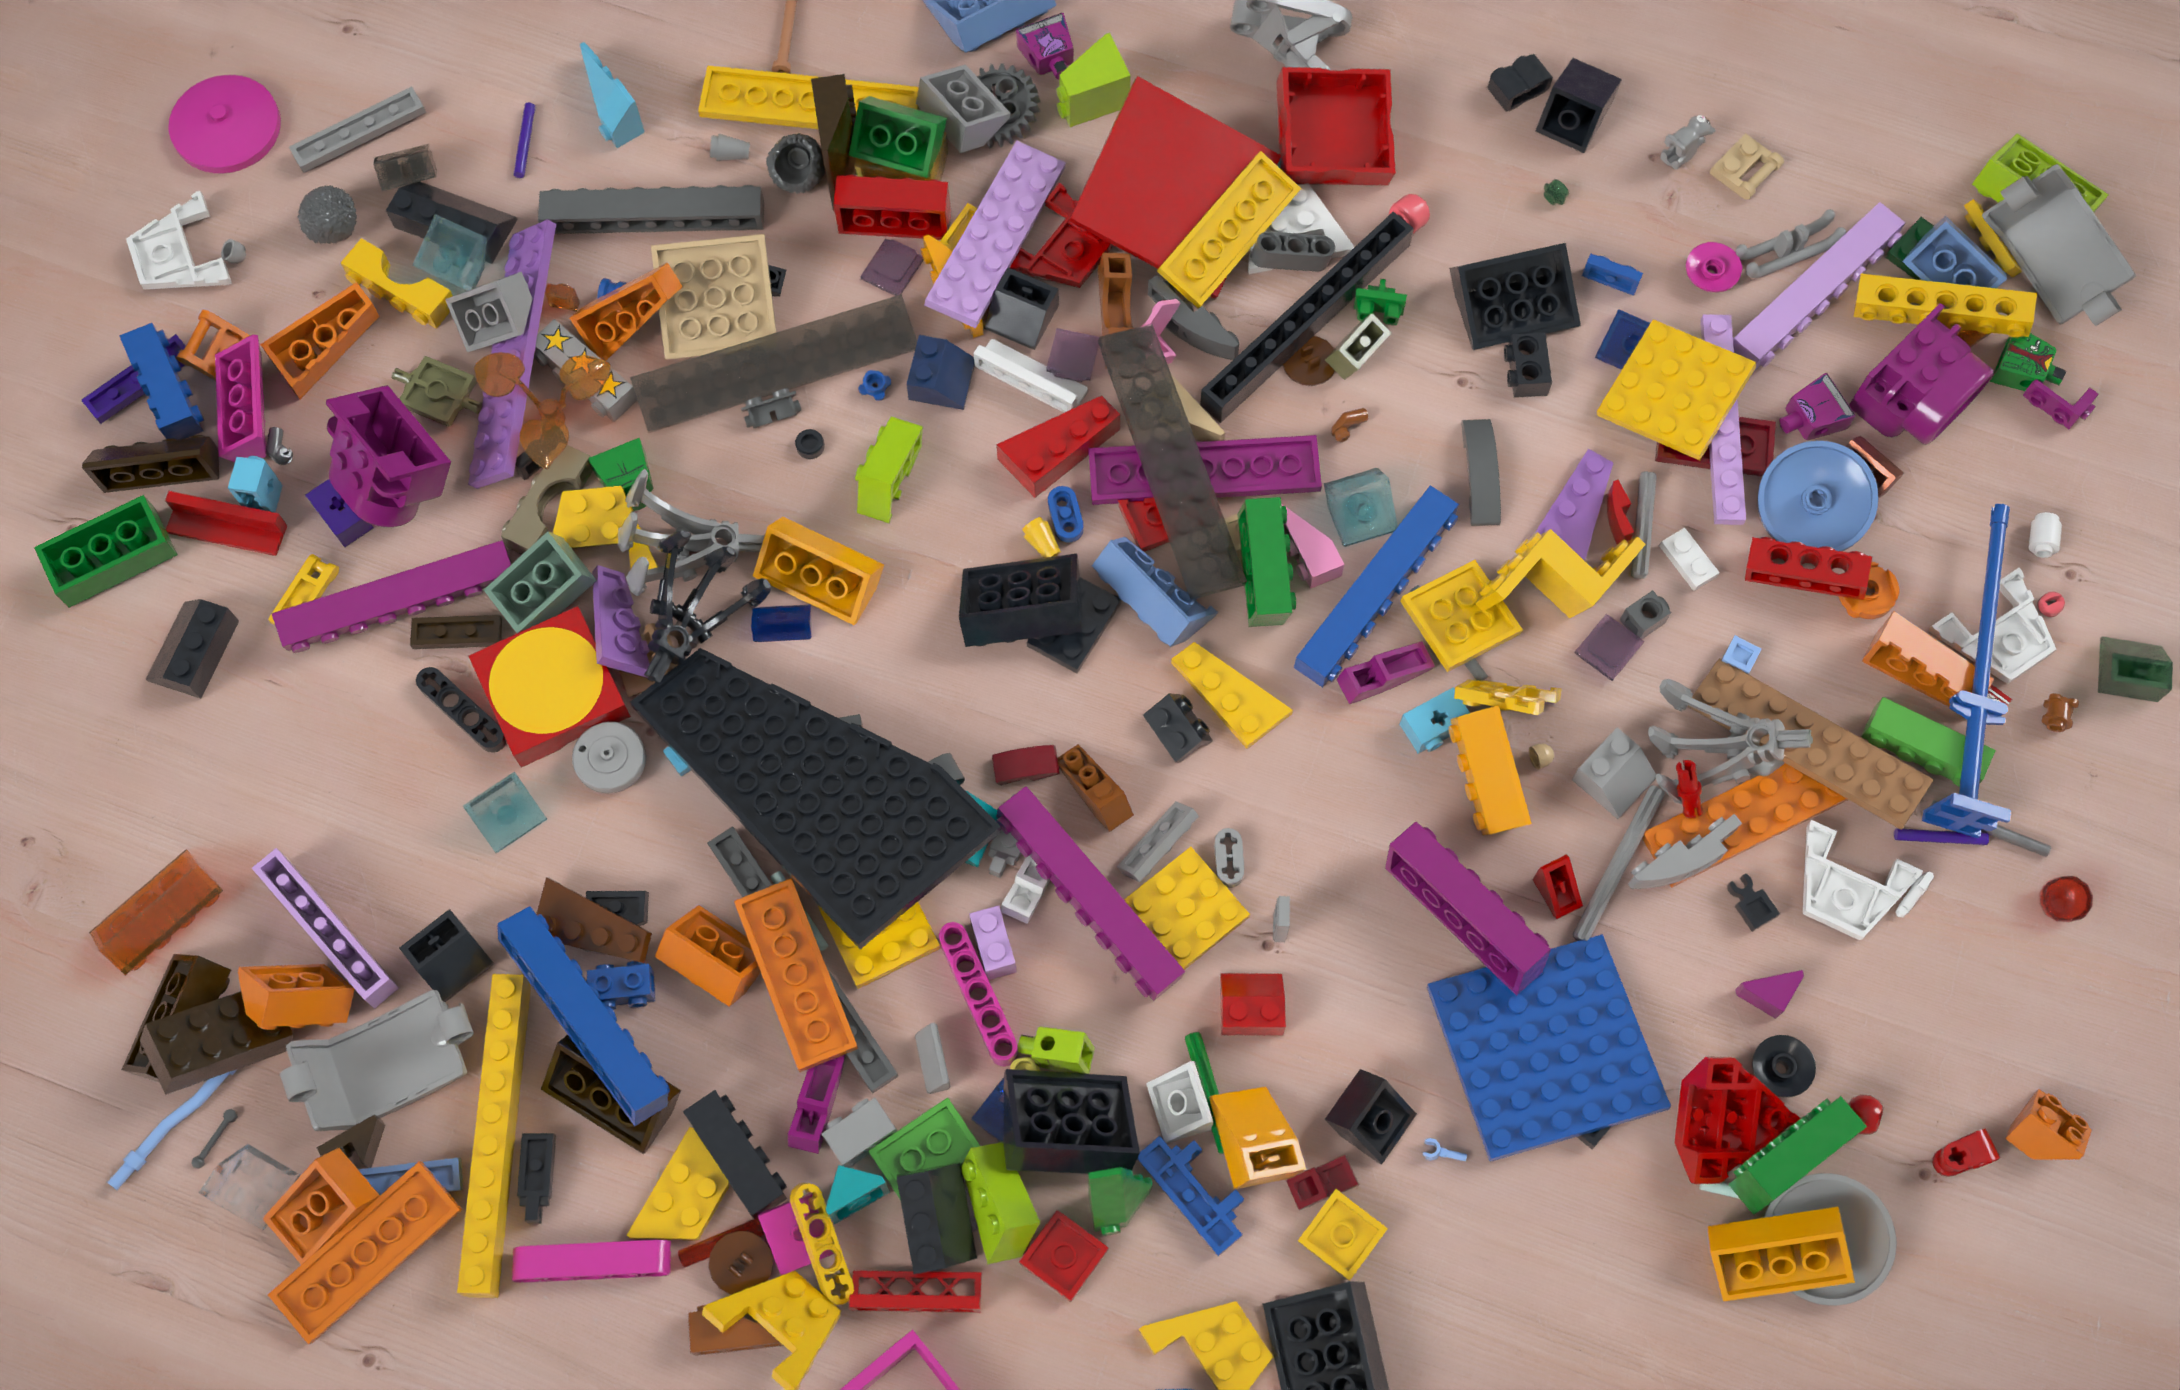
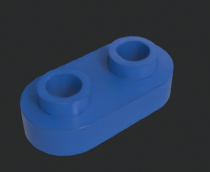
[1048,486,1083,543]

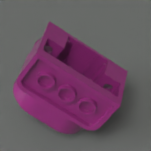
[1849,303,1994,445]
[325,385,451,527]

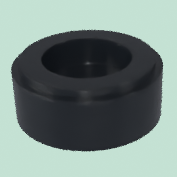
[795,429,825,459]

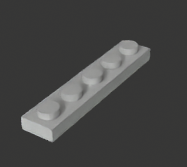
[289,87,426,173]

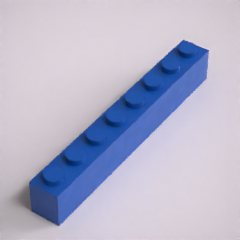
[1294,485,1459,688]
[497,906,670,1126]

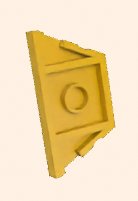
[626,1127,731,1241]

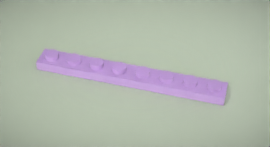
[1700,314,1746,525]

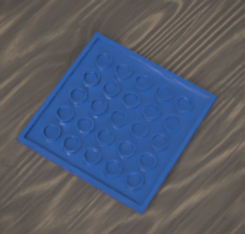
[1427,934,1671,1162]

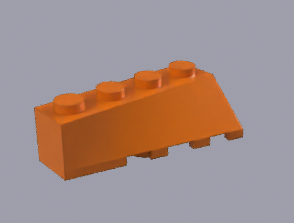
[570,262,683,362]

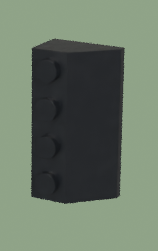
[386,181,517,264]

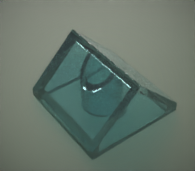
[463,771,547,853]

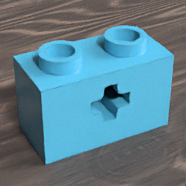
[228,456,283,513]
[1399,687,1470,754]

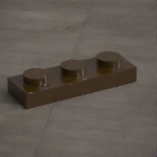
[410,615,503,649]

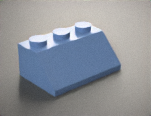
[1903,215,2007,312]

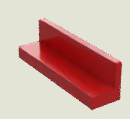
[165,491,288,556]

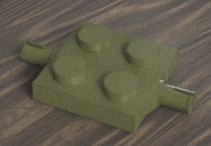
[392,356,483,427]

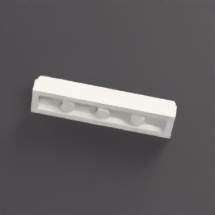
[973,339,1088,412]

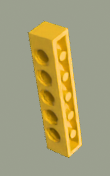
[1853,274,2037,337]

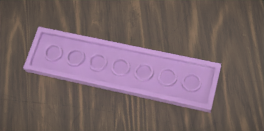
[924,141,1066,328]

